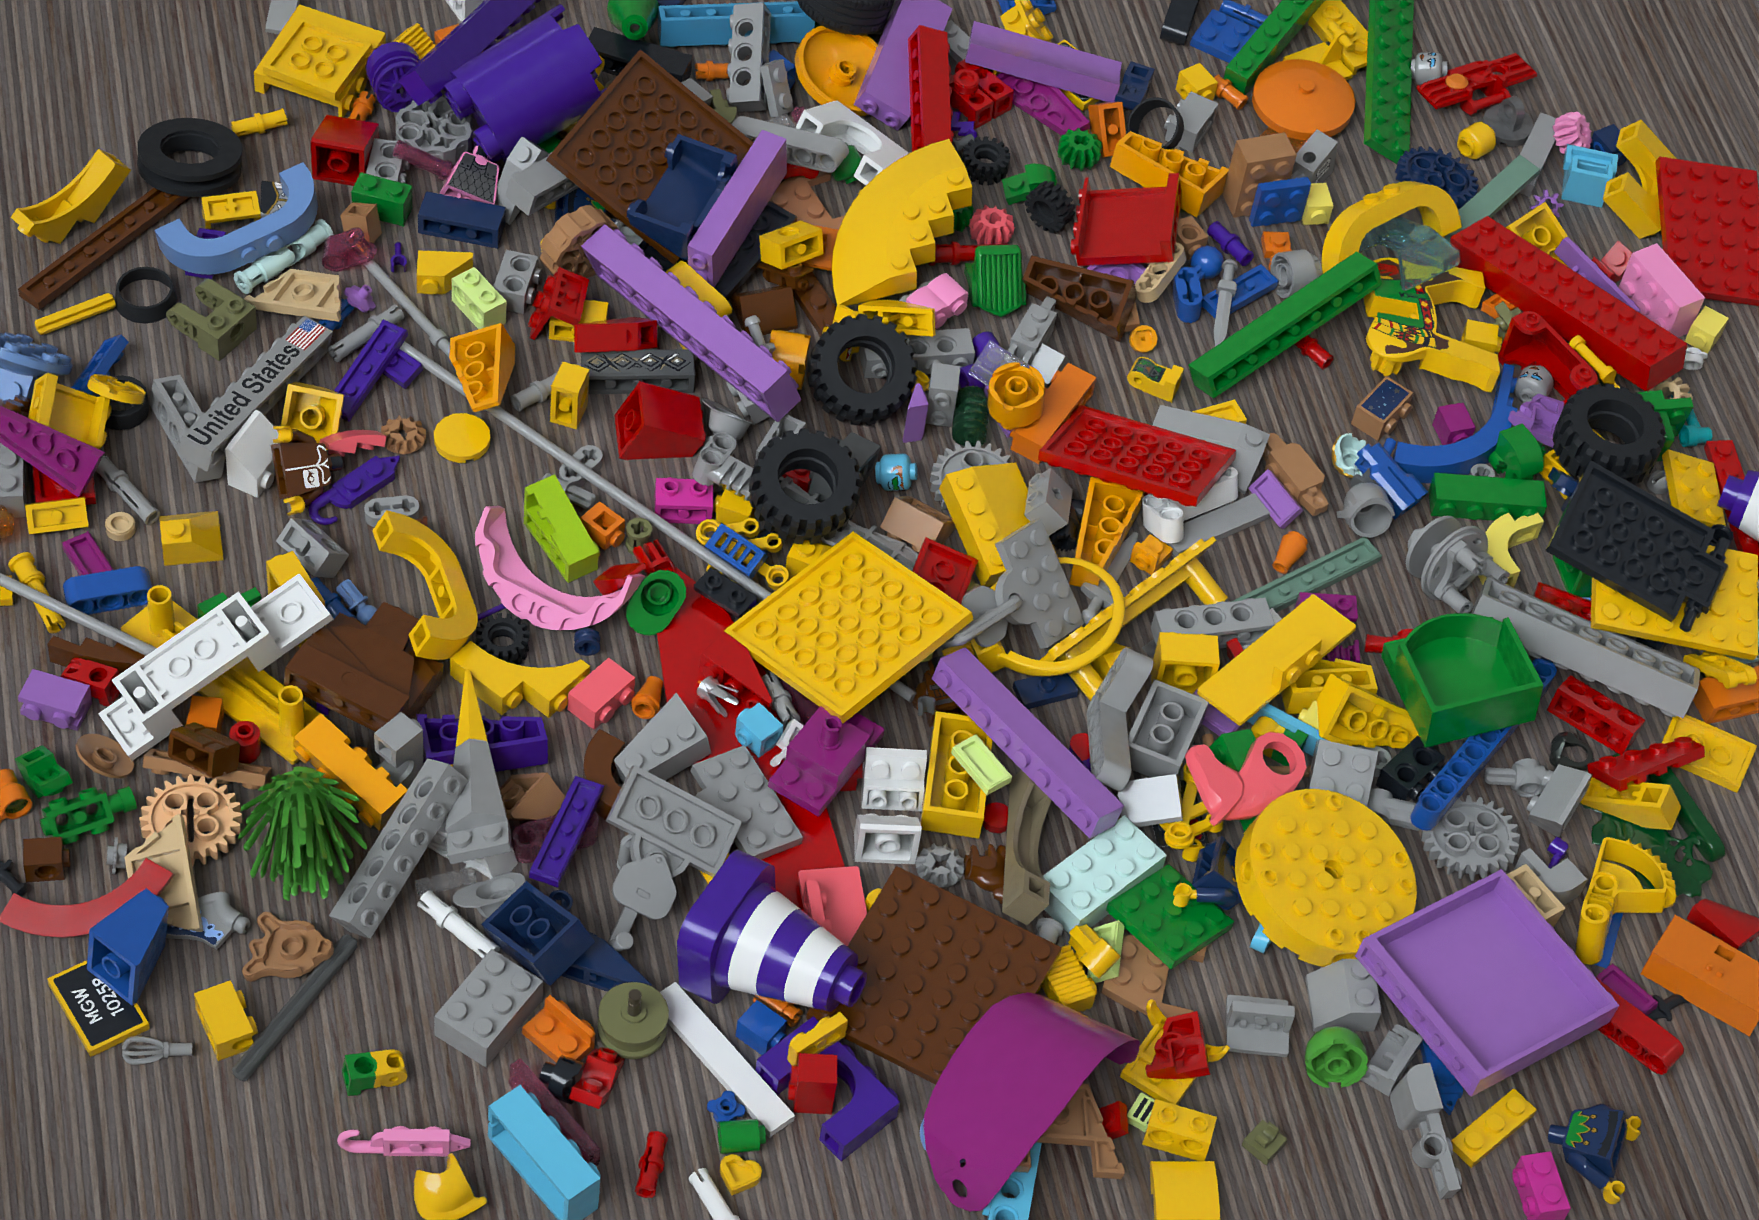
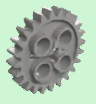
[930,441,1011,516]
[1421,795,1520,881]

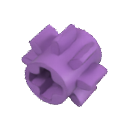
[1529,189,1564,217]

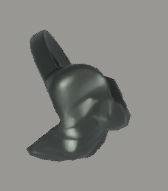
[1549,731,1594,770]

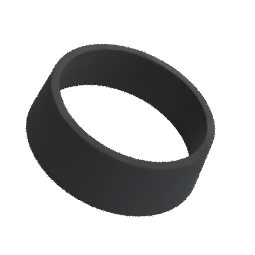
[1126,97,1184,150]
[115,267,177,324]

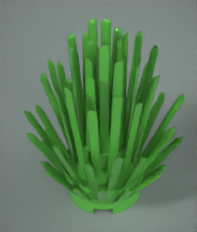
[238,766,367,901]

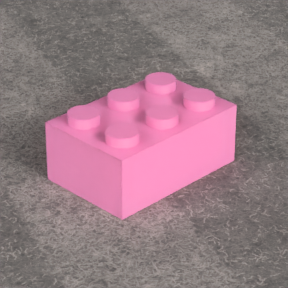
[1618,243,1705,337]

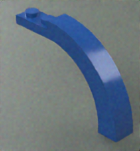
[1392,363,1518,483]

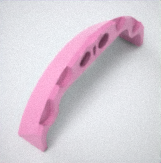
[475,506,646,630]

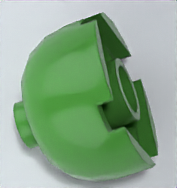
[1305,1026,1368,1088]

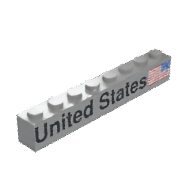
[178,316,333,472]

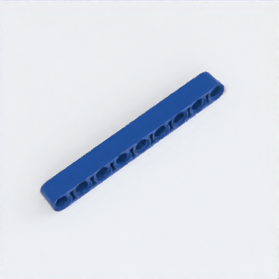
[1410,658,1557,831]

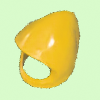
[414,1153,487,1220]

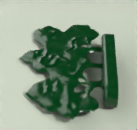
[1580,753,1725,898]

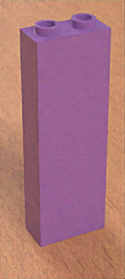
[853,0,953,131]
[687,130,787,287]

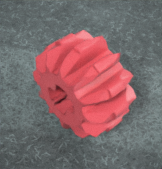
[969,205,1015,245]

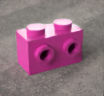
[654,477,713,524]
[1512,1151,1571,1220]

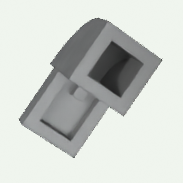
[1514,848,1588,906]

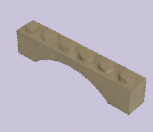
[1002,770,1052,925]

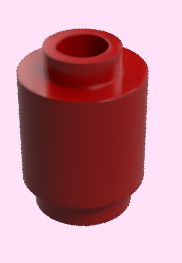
[229,721,261,764]

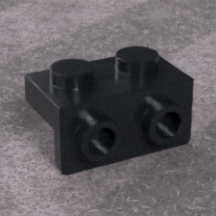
[694,568,757,619]

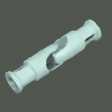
[233,219,334,294]

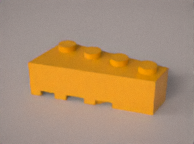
[1069,477,1145,587]
[293,713,408,831]

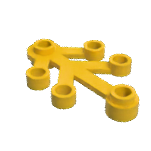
[696,518,790,590]
[1159,763,1224,849]

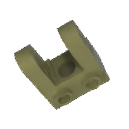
[166,278,257,361]

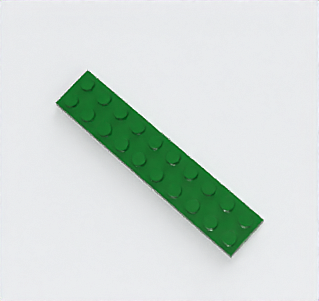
[1364,0,1414,164]

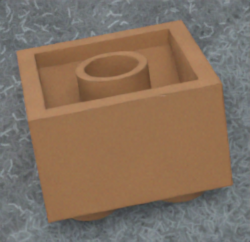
[880,496,956,553]

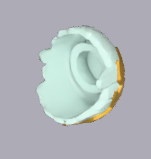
[1332,433,1366,478]

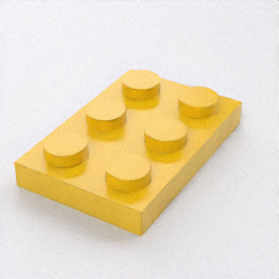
[1662,449,1726,528]

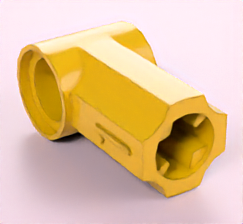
[1068,924,1121,979]

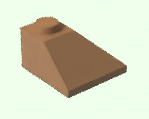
[500,772,565,821]

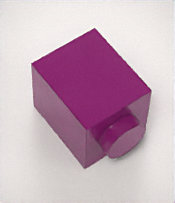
[1432,402,1476,445]

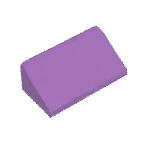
[903,383,929,443]

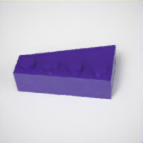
[416,714,548,772]

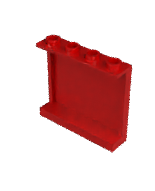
[1071,173,1182,266]

